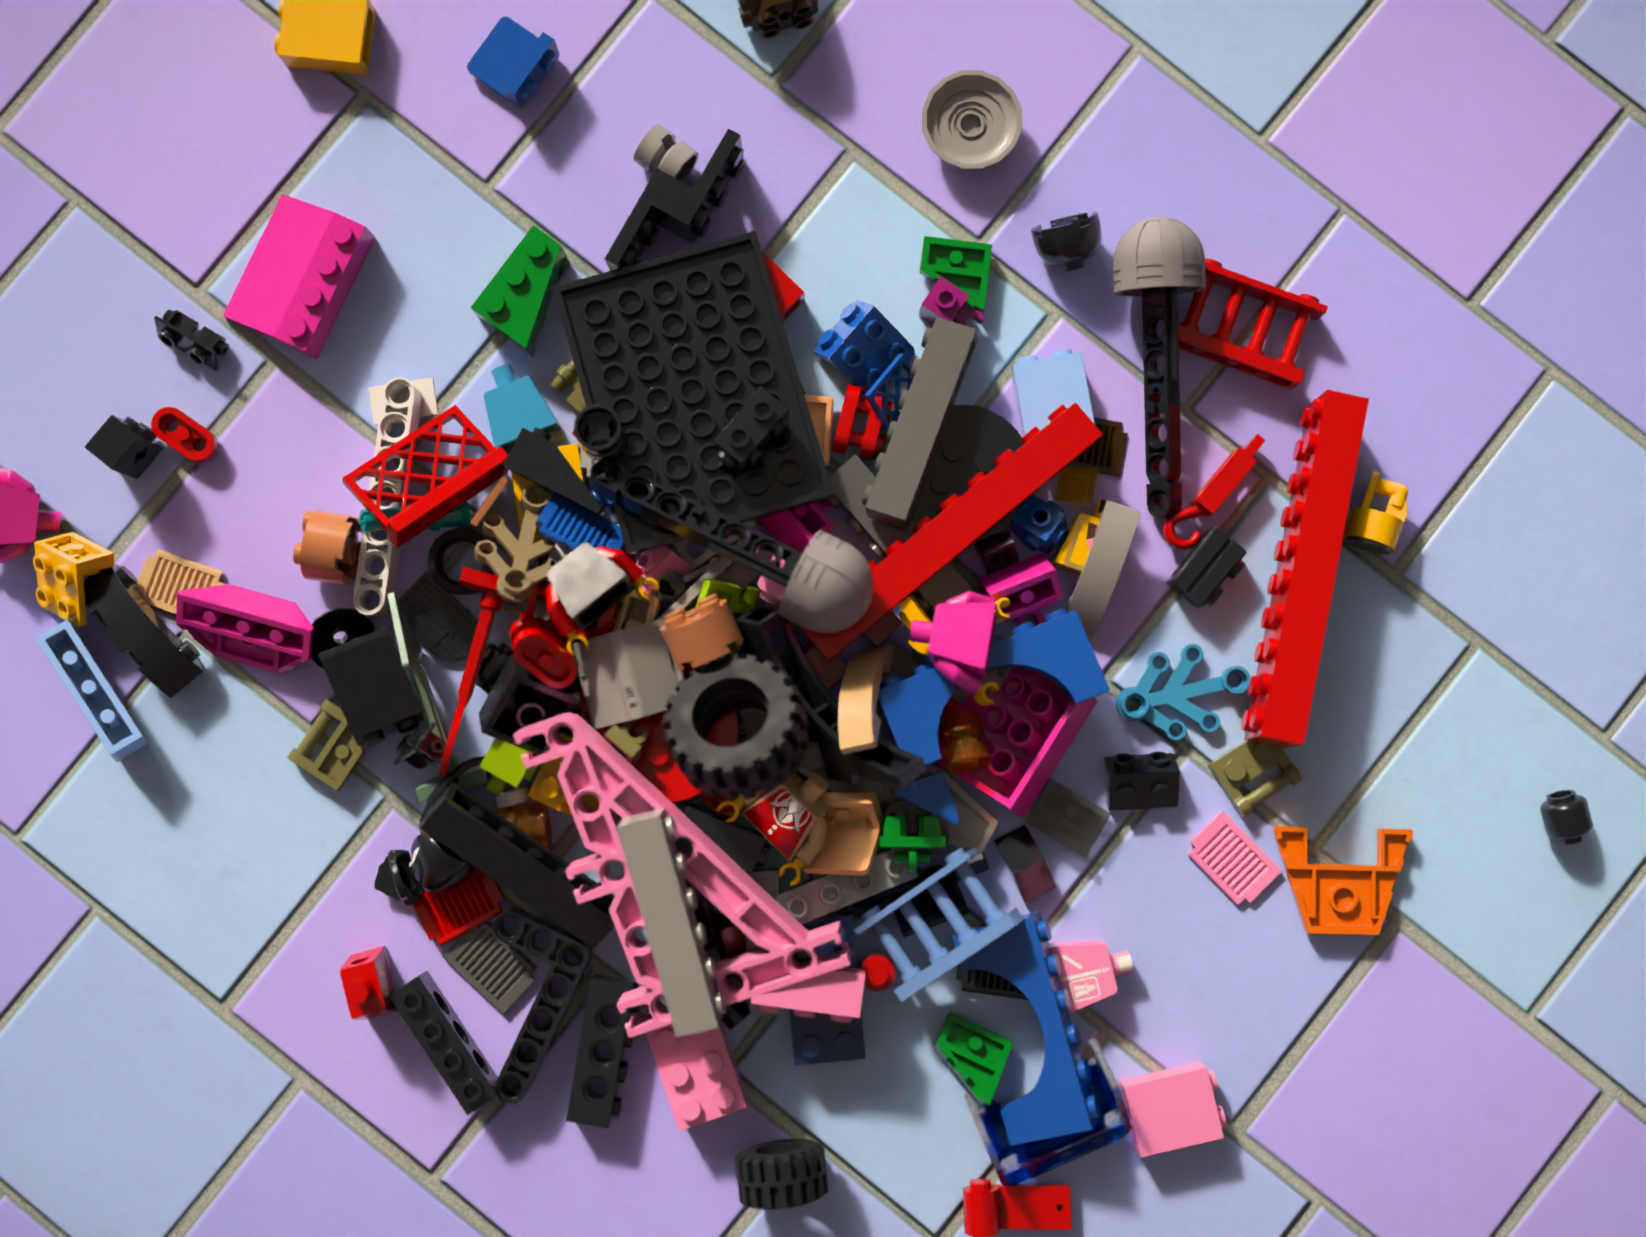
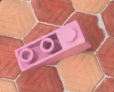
[751,967,865,1022]

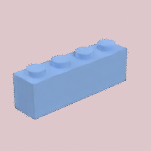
[35,619,148,762]

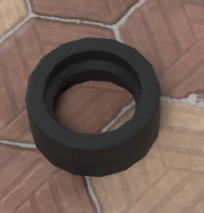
[427,528,495,595]

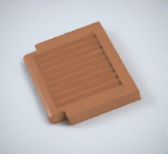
[470,477,508,526]

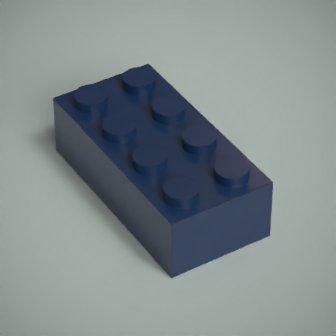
[789,911,866,1066]

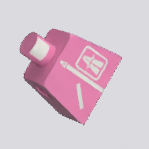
[1049,940,1133,1013]

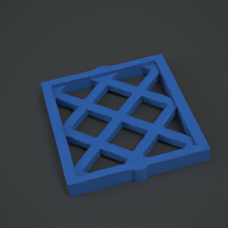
[864,354,913,432]

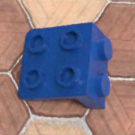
[467,17,560,109]
[812,300,915,395]

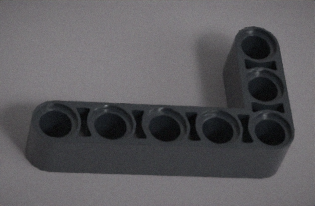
[493,908,593,1104]

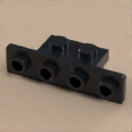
[853,852,989,938]

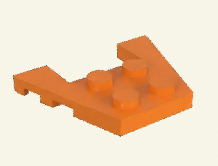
[1273,826,1413,935]

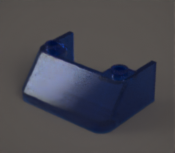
[964,1038,1131,1186]

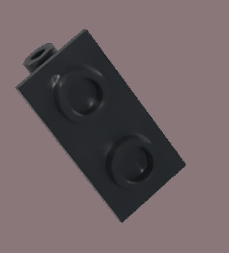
[154,309,229,371]
[393,722,446,769]

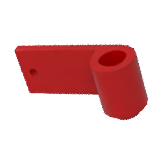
[963,1179,1072,1237]

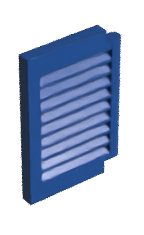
[535,492,624,550]

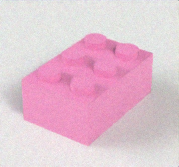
[646,1020,748,1131]

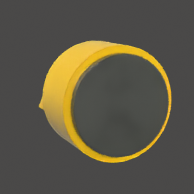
[1343,471,1408,555]

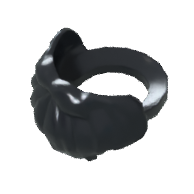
[374,850,423,906]

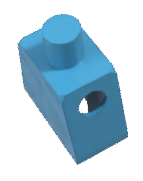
[484,364,562,451]

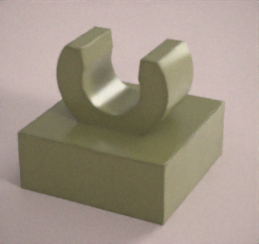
[605,720,649,766]

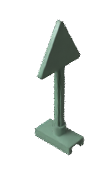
[387,591,492,803]

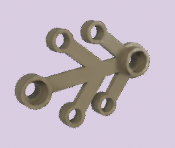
[474,485,557,603]

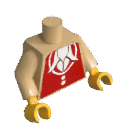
[717,773,829,886]

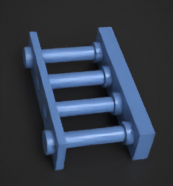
[854,847,1024,1002]

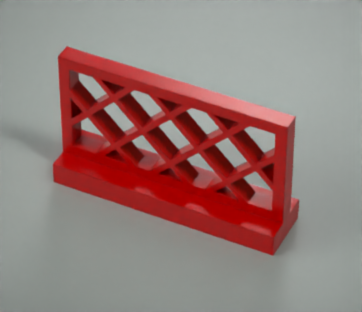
[342,405,508,548]

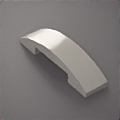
[1066,500,1141,640]

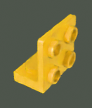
[33,532,115,627]

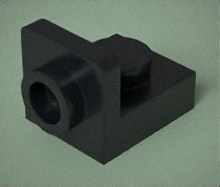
[975,531,1020,575]

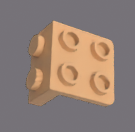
[802,792,884,876]

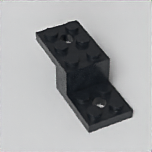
[605,128,745,271]

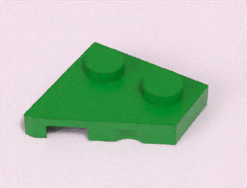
[919,236,992,312]
[934,1012,1014,1107]

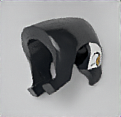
[409,830,479,895]

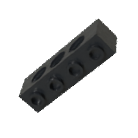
[389,971,499,1116]
[566,974,639,1128]

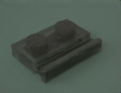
[1024,778,1111,858]

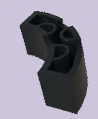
[84,565,203,698]

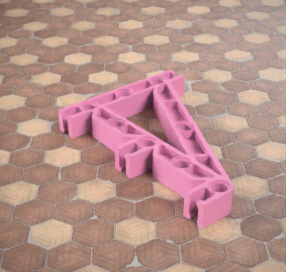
[513,712,852,1038]

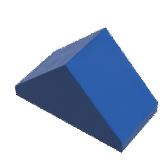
[891,771,959,826]

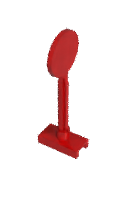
[438,567,528,778]

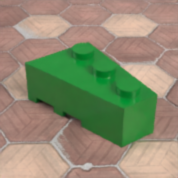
[470,225,567,357]

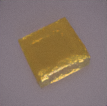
[1055,466,1098,506]

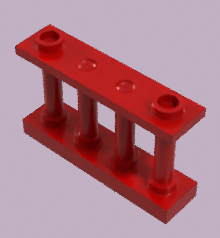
[1178,258,1328,390]

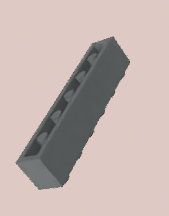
[862,317,977,530]
[828,454,975,614]

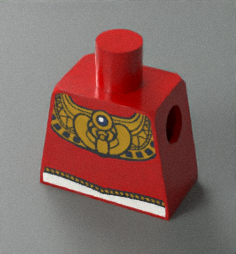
[340,946,398,1020]

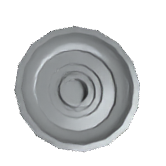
[922,70,1022,169]

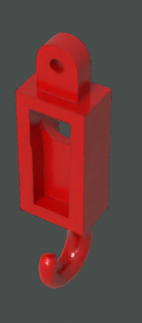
[1163,433,1265,550]

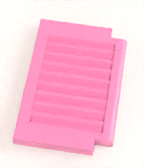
[1188,811,1282,905]

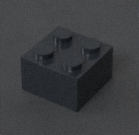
[479,655,580,753]

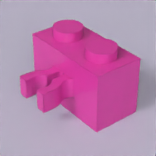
[758,499,836,553]
[978,553,1064,627]

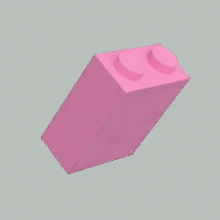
[1118,1061,1227,1158]

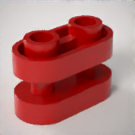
[832,384,894,461]
[509,616,577,689]

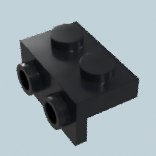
[1104,751,1180,811]

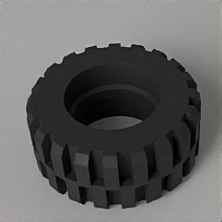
[663,654,809,800]

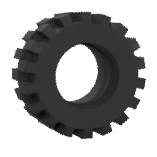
[735,1139,829,1210]

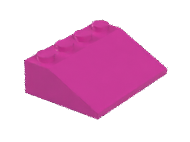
[223,194,376,360]
[935,668,1098,819]

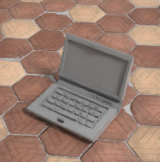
[571,619,686,729]

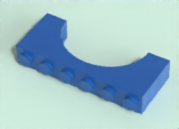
[878,608,1110,766]
[952,911,1101,1146]

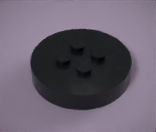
[912,405,1025,545]

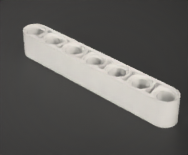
[353,378,422,617]

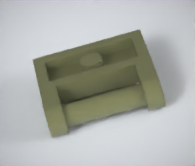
[287,698,369,791]
[1208,740,1303,818]

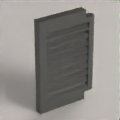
[443,921,537,1014]

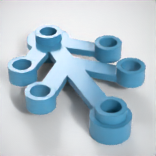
[1116,644,1251,740]

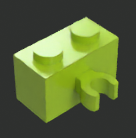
[479,738,542,796]

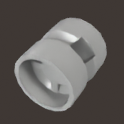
[633,124,699,182]

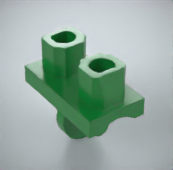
[879,816,945,874]

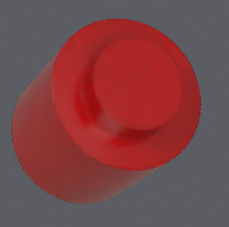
[859,952,895,992]

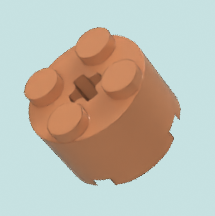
[293,510,363,586]
[660,594,744,670]

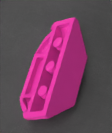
[176,584,314,674]

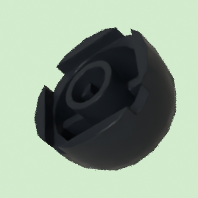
[1031,212,1102,271]

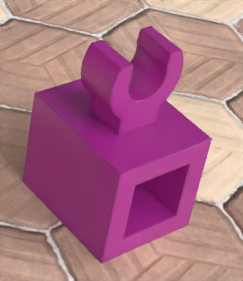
[919,276,985,326]

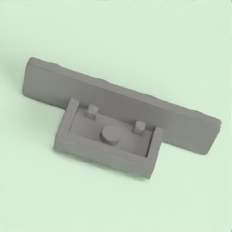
[774,847,917,925]

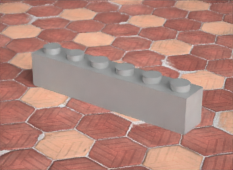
[617,808,726,1038]

